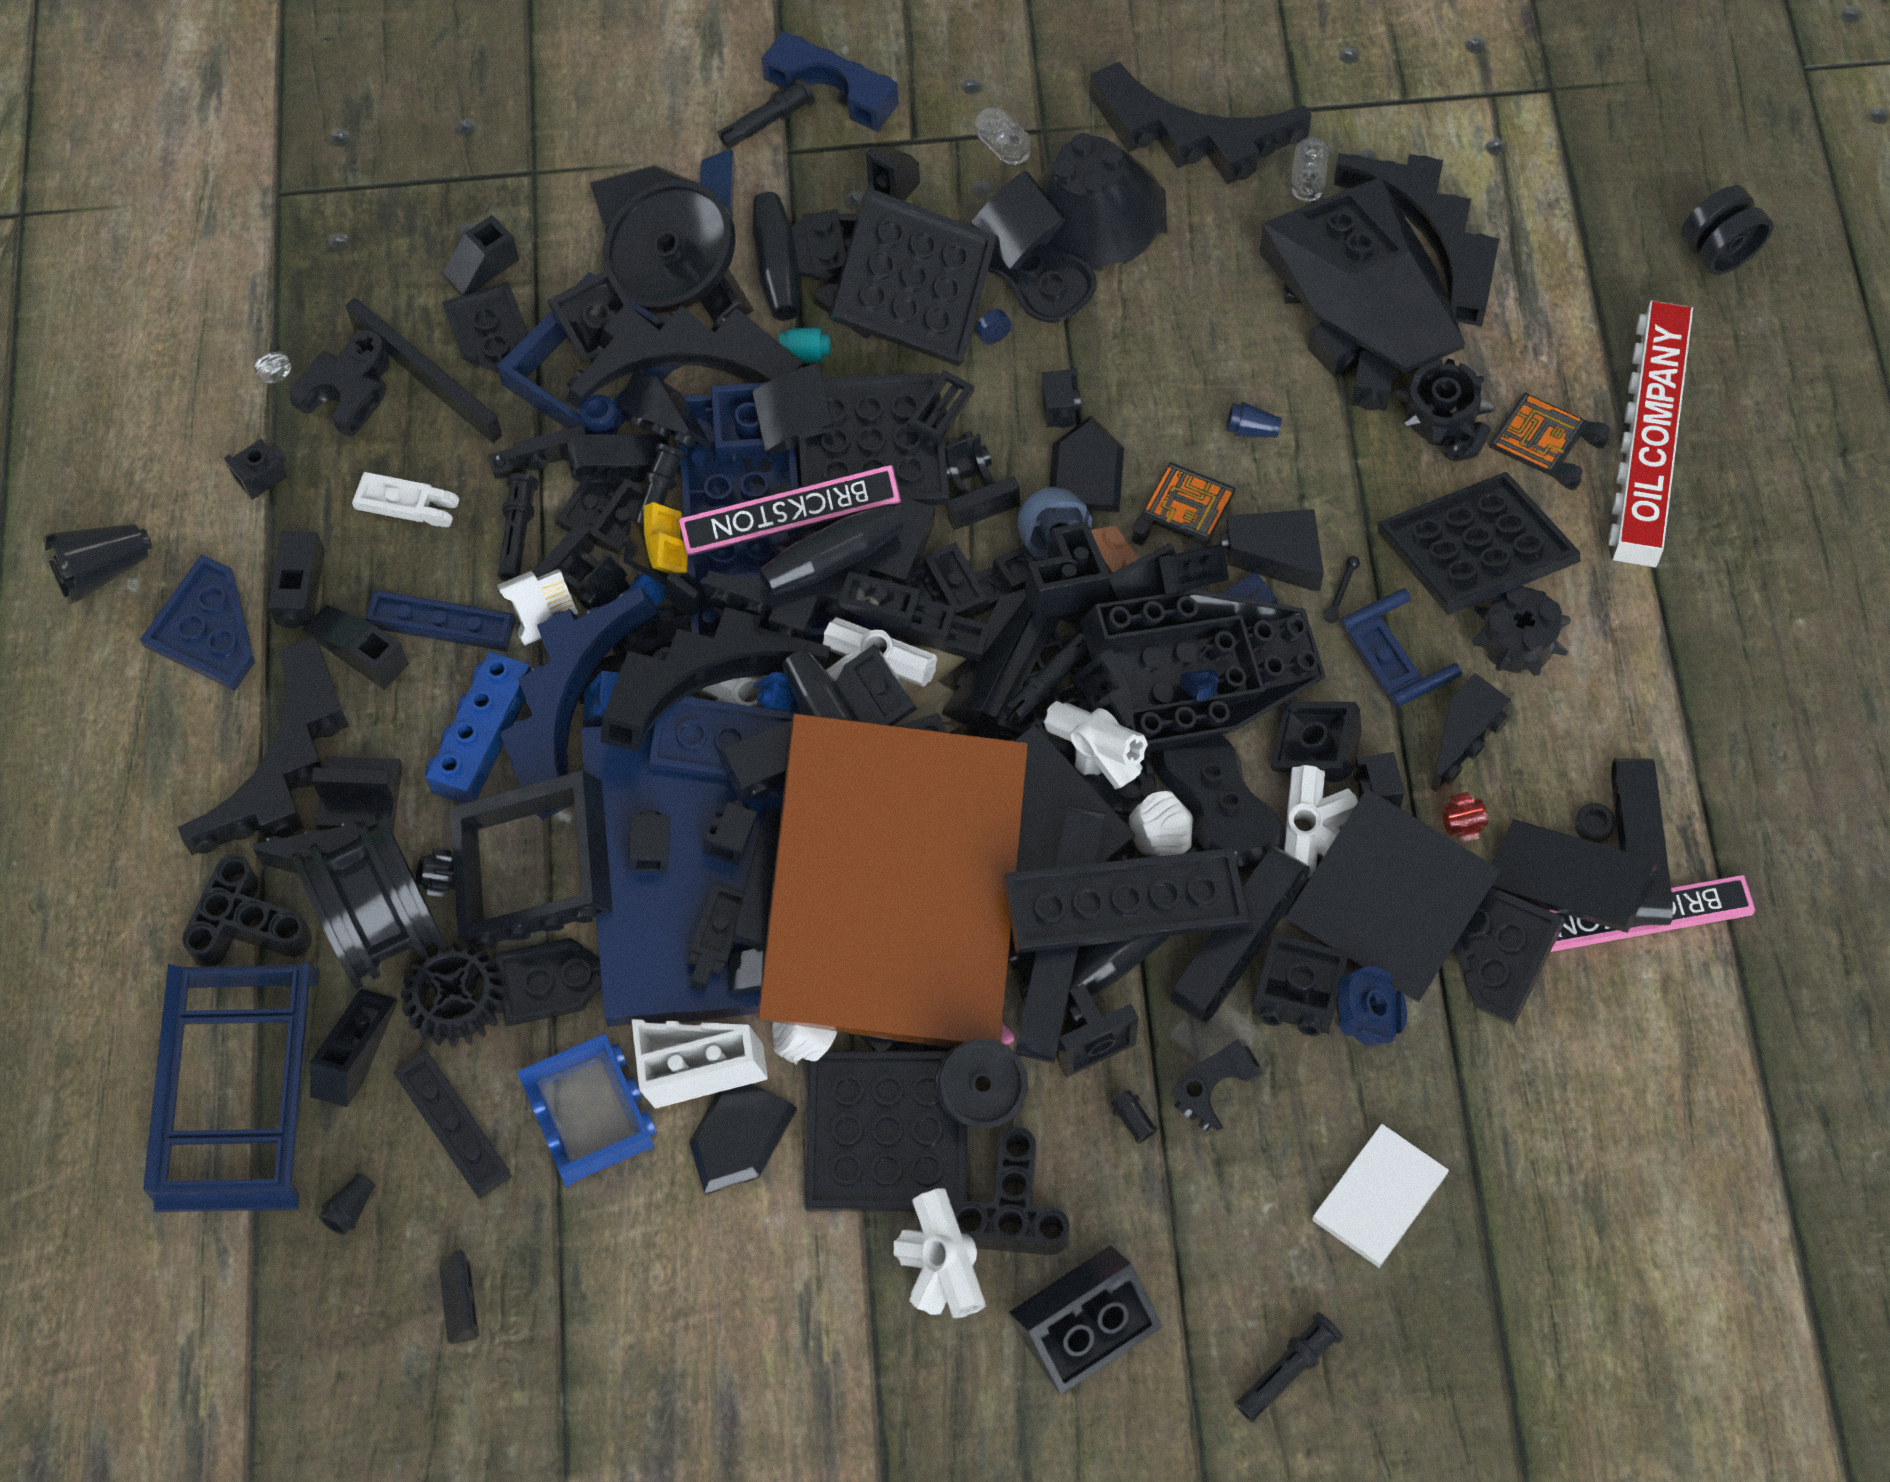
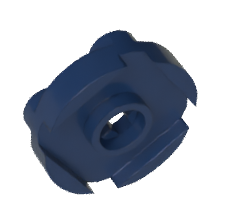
[1338,966,1407,1047]

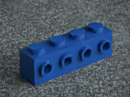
[425,651,531,804]

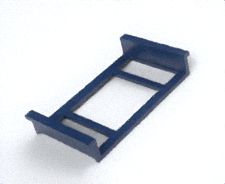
[143,962,319,1212]

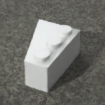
[632,1019,768,1108]

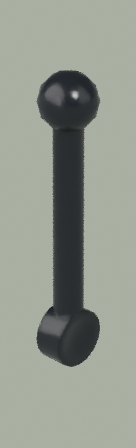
[1324,556,1360,623]

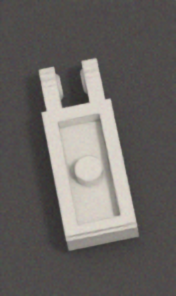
[352,472,459,528]

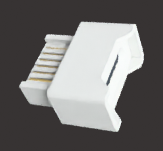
[497,569,578,646]

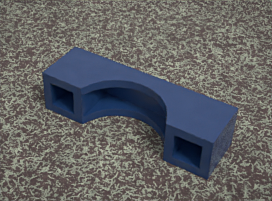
[762,31,899,132]

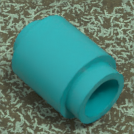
[779,327,831,363]

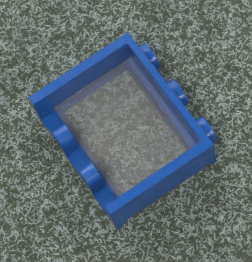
[517,1033,657,1188]

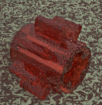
[1442,792,1488,842]

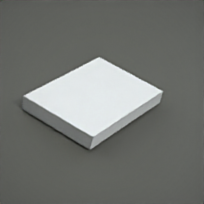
[1312,1124,1449,1268]

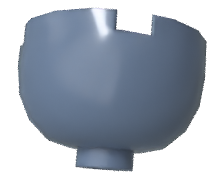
[1017,487,1092,560]

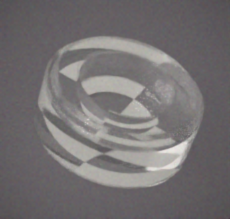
[254,352,291,384]

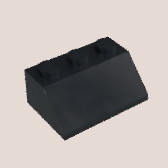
[1009,1245,1163,1395]

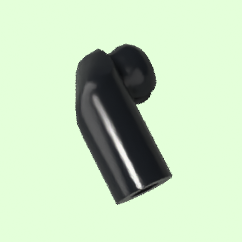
[1443,422,1491,462]

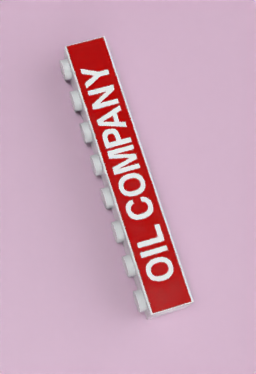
[1608,301,1693,567]

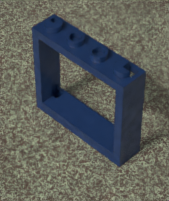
[497,272,682,435]

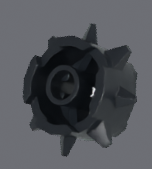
[1394,359,1494,446]
[1471,585,1571,676]

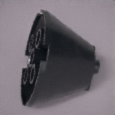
[1037,133,1164,271]

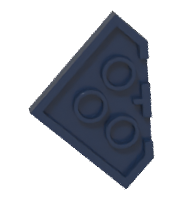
[140,554,255,691]

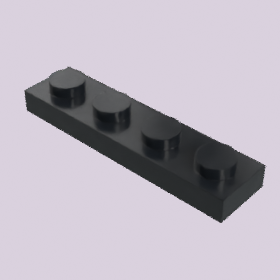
[393,1050,513,1199]

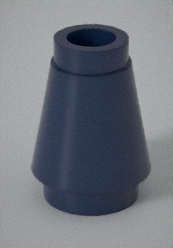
[1226,401,1281,438]

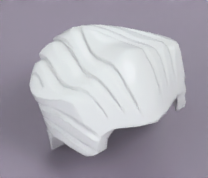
[1128,791,1193,857]
[772,1022,837,1065]

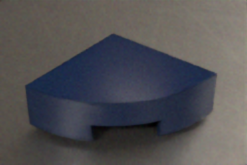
[1180,669,1218,702]

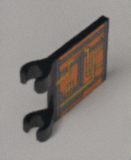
[1489,392,1610,490]
[1131,462,1236,551]

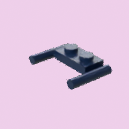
[1339,588,1462,708]

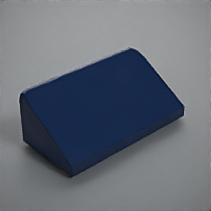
[700,149,735,219]

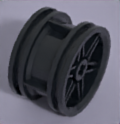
[291,812,446,989]

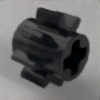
[416,848,455,898]

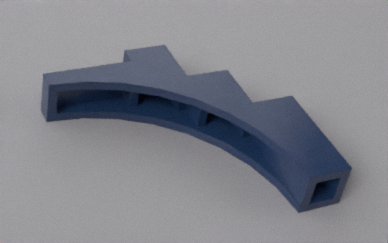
[500,587,658,820]

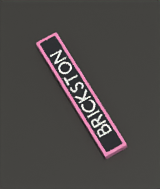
[679,465,901,556]
[1548,875,1755,952]

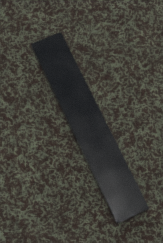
[345,298,502,444]

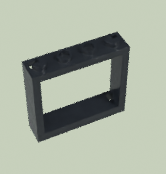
[450,770,613,948]

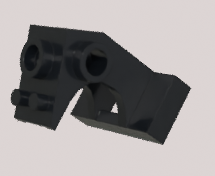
[945,431,1020,530]
[533,522,630,610]
[1171,1039,1265,1131]

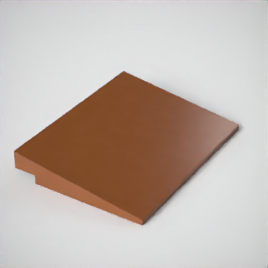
[757,714,1028,1048]

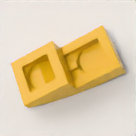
[644,502,688,573]

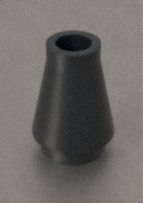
[319,1173,375,1235]

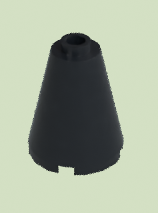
[43,524,152,604]

